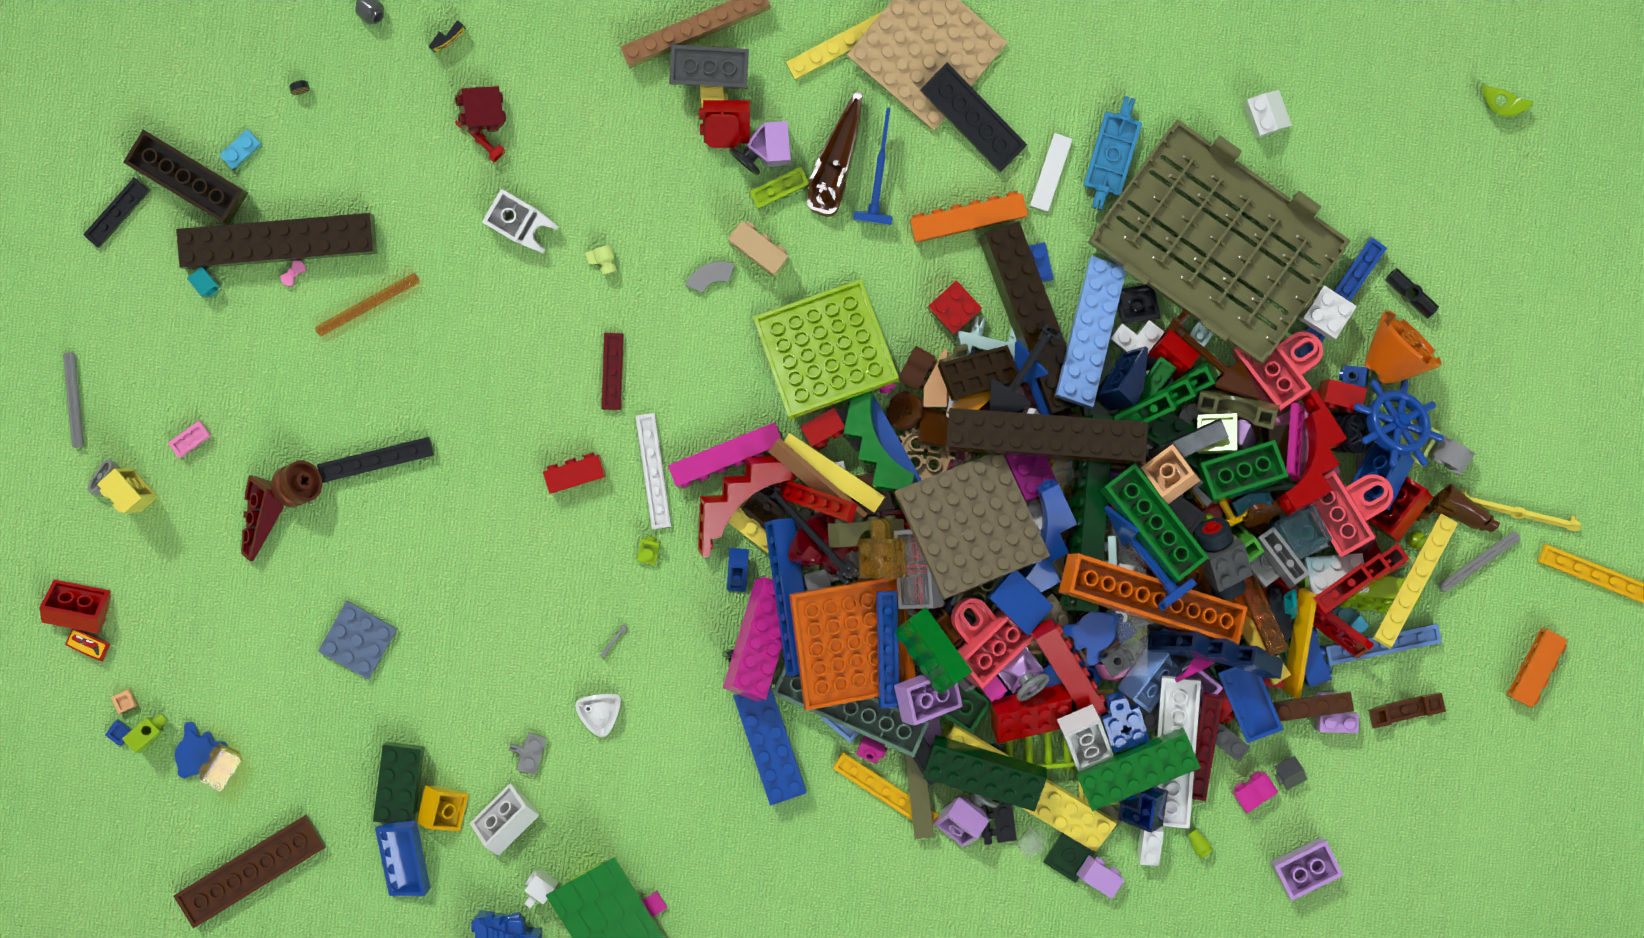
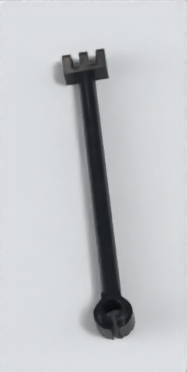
[764,484,859,585]

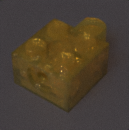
[859,518,905,579]

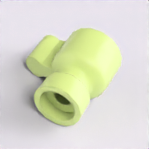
[585,245,617,276]

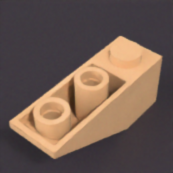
[923,349,951,407]

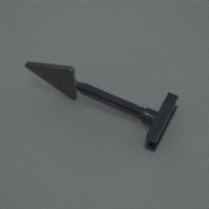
[989,321,1063,413]

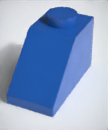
[727,548,749,592]

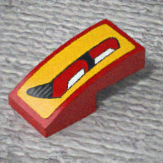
[65,629,110,661]

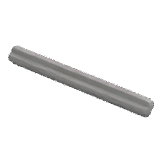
[63,352,84,448]
[1438,531,1521,593]

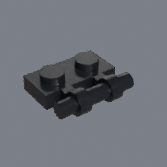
[981,802,1017,845]

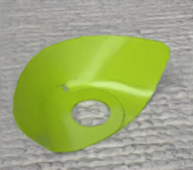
[1482,83,1534,116]

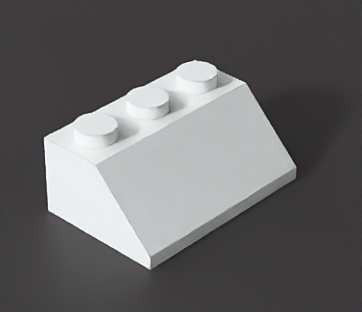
[470,783,539,856]

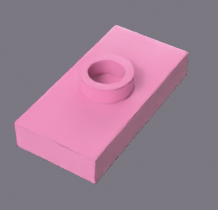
[168,420,212,458]

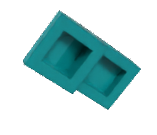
[1284,589,1298,620]

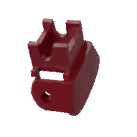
[788,512,859,575]

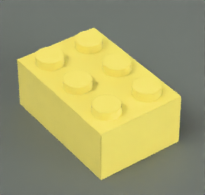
[97,468,158,513]

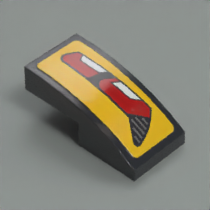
[428,20,466,53]

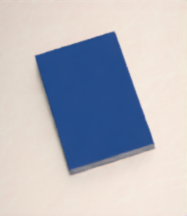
[987,571,1053,636]

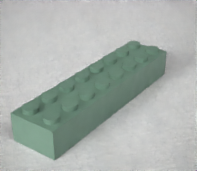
[772,666,931,757]

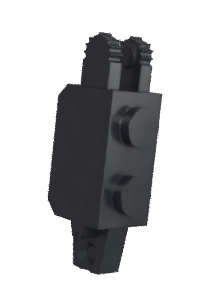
[1259,588,1292,656]

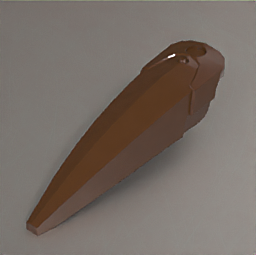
[807,91,863,217]

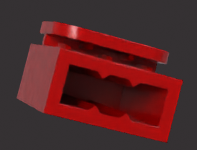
[699,100,750,148]

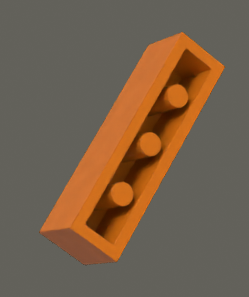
[1506,628,1567,708]

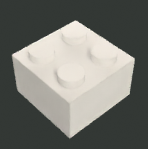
[1298,286,1357,340]

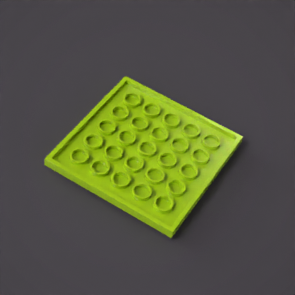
[753,279,899,420]

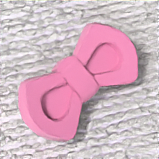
[280,260,306,286]

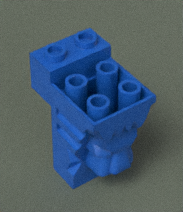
[471,910,542,938]

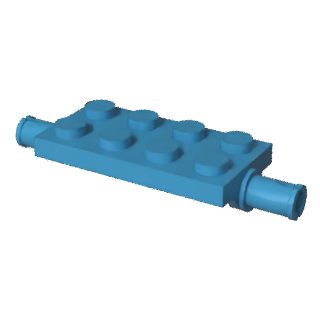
[1083,96,1142,210]

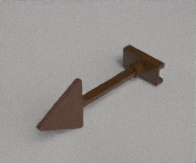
[1160,309,1259,400]

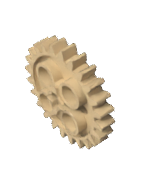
[898,424,955,480]

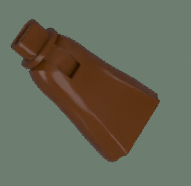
[1430,483,1500,532]

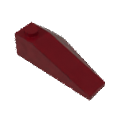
[241,475,284,561]

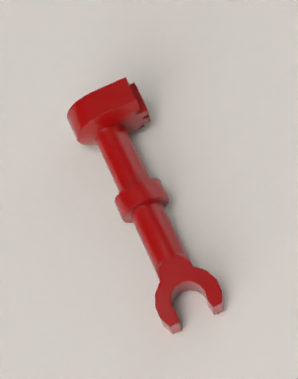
[455,120,506,163]

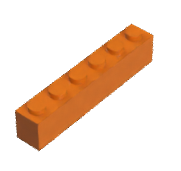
[909,191,1028,243]

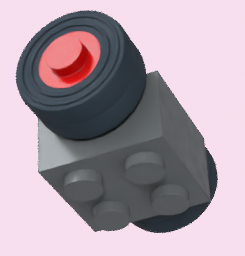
[1195,518,1253,600]

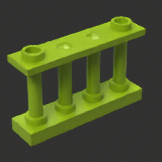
[1005,730,1075,770]

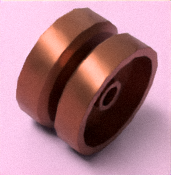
[271,460,323,508]

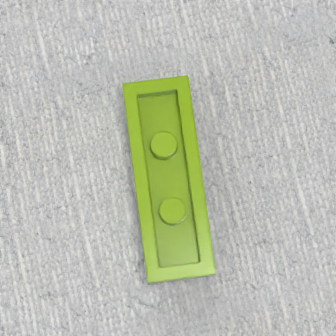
[749,167,809,209]

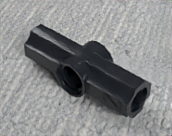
[1384,268,1439,319]

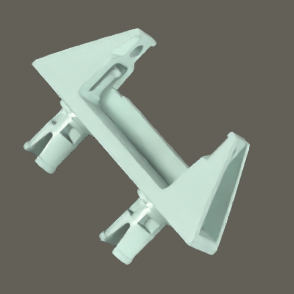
[956,316,1017,359]

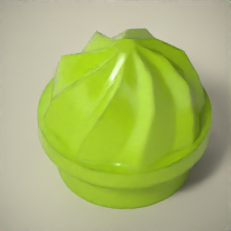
[1408,531,1427,551]

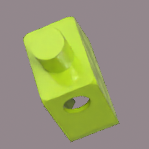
[122,712,168,753]

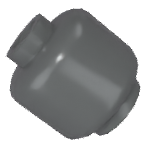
[355,0,384,24]

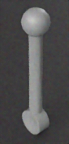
[600,625,627,658]

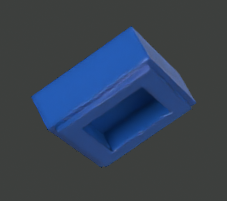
[105,719,133,746]

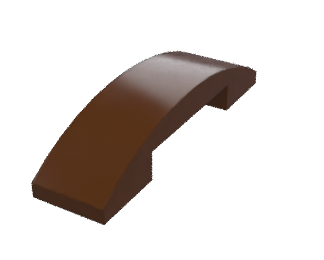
[1368,693,1446,729]

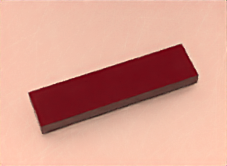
[601,333,624,410]

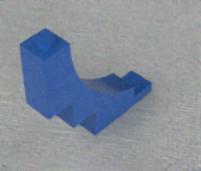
[1020,479,1077,593]

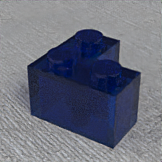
[1118,786,1168,833]

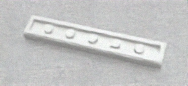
[636,413,671,529]

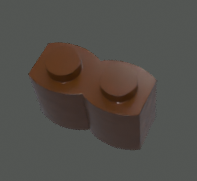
[899,346,937,390]

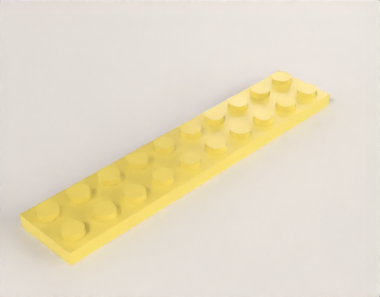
[945,724,1117,852]

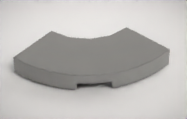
[685,261,735,293]

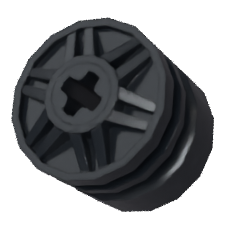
[1331,413,1375,453]

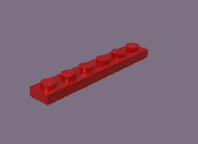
[776,481,858,523]

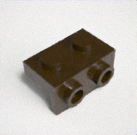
[742,489,787,529]

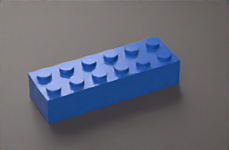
[733,685,807,806]

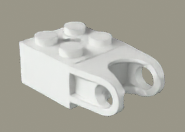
[482,189,559,253]

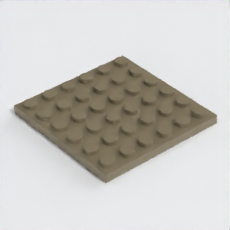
[894,454,1050,600]

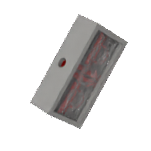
[893,529,944,609]

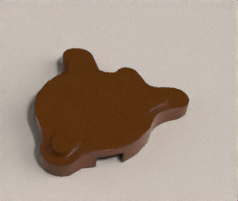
[1242,500,1285,531]

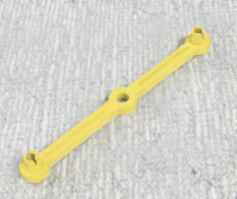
[1460,489,1581,531]

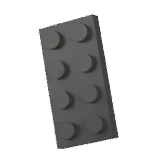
[669,44,749,89]

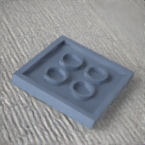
[318,601,398,679]

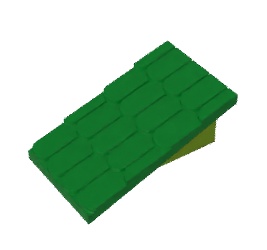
[546,857,665,938]

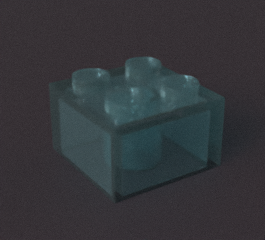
[1273,505,1332,559]

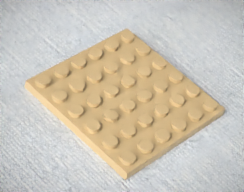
[846,0,1008,131]

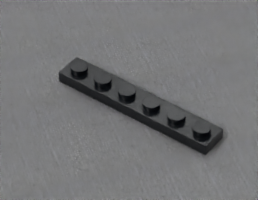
[317,437,435,483]

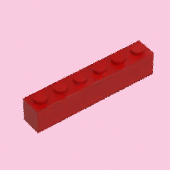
[1032,618,1107,716]

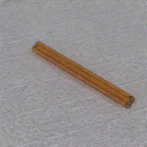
[315,273,420,336]

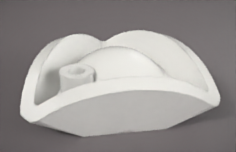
[575,694,621,737]

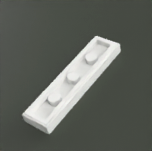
[1030,133,1072,212]

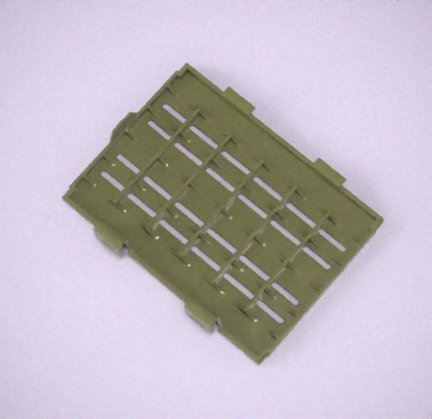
[1088,120,1350,365]

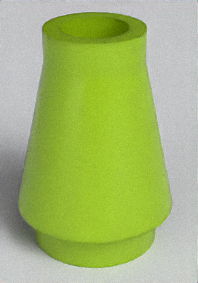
[1187,829,1213,859]

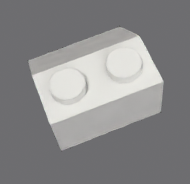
[1243,90,1292,139]

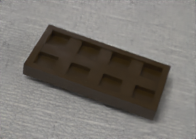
[938,345,1019,401]

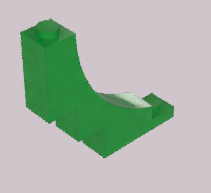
[1114,360,1218,422]
[844,391,916,492]

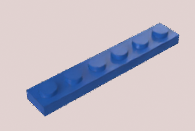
[876,590,899,708]

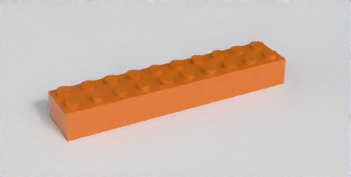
[1059,553,1248,645]

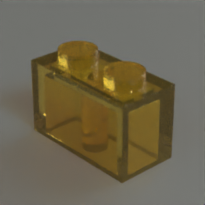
[199,743,242,791]

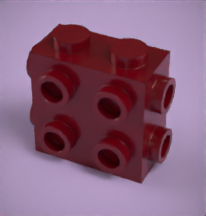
[455,86,506,133]

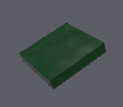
[1043,832,1095,883]

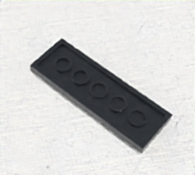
[919,62,1027,172]

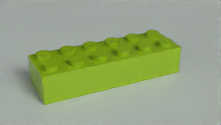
[1296,576,1420,613]

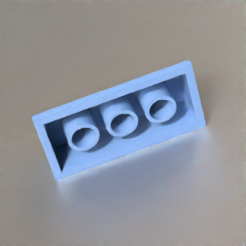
[1117,627,1191,713]

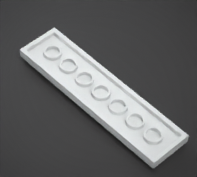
[1151,676,1201,829]

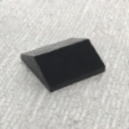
[1117,285,1161,324]

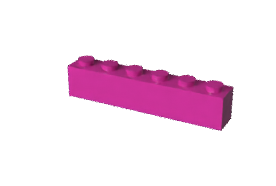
[668,422,782,489]

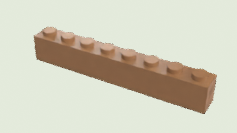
[620,0,770,69]

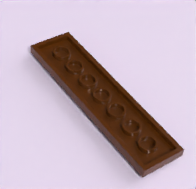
[173,814,326,929]

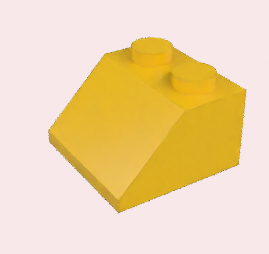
[417,785,469,831]

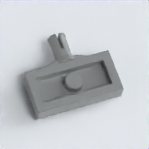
[508,732,547,775]

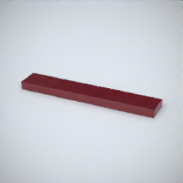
[1192,692,1223,801]

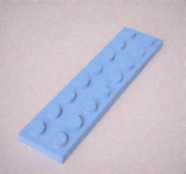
[1055,256,1126,409]

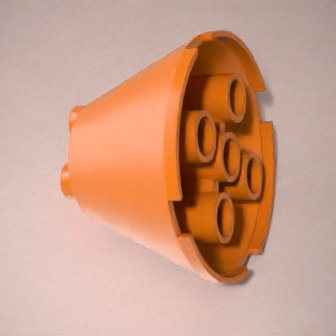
[1364,310,1442,385]

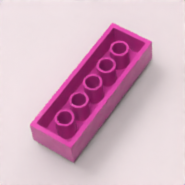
[723,577,782,701]

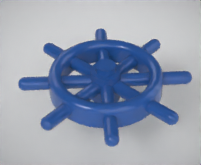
[1354,379,1444,467]

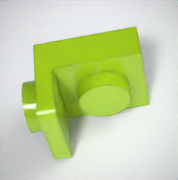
[636,536,661,565]

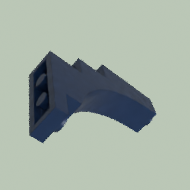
[1147,631,1284,679]

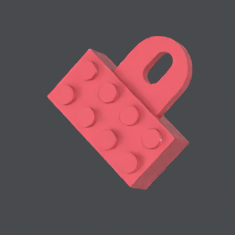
[1232,332,1323,416]
[1309,470,1393,558]
[951,597,1035,689]

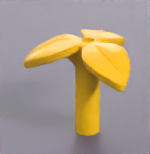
[1219,500,1249,527]

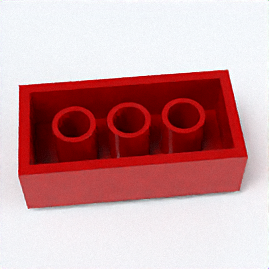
[990,683,1072,744]

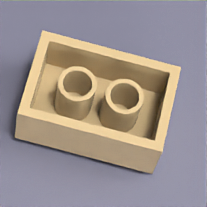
[728,221,788,278]

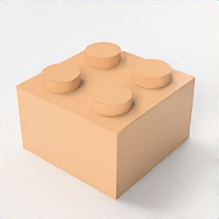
[1141,444,1201,504]

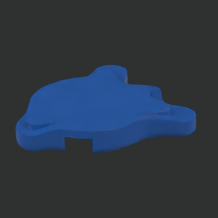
[1063,612,1119,666]
[175,722,228,778]

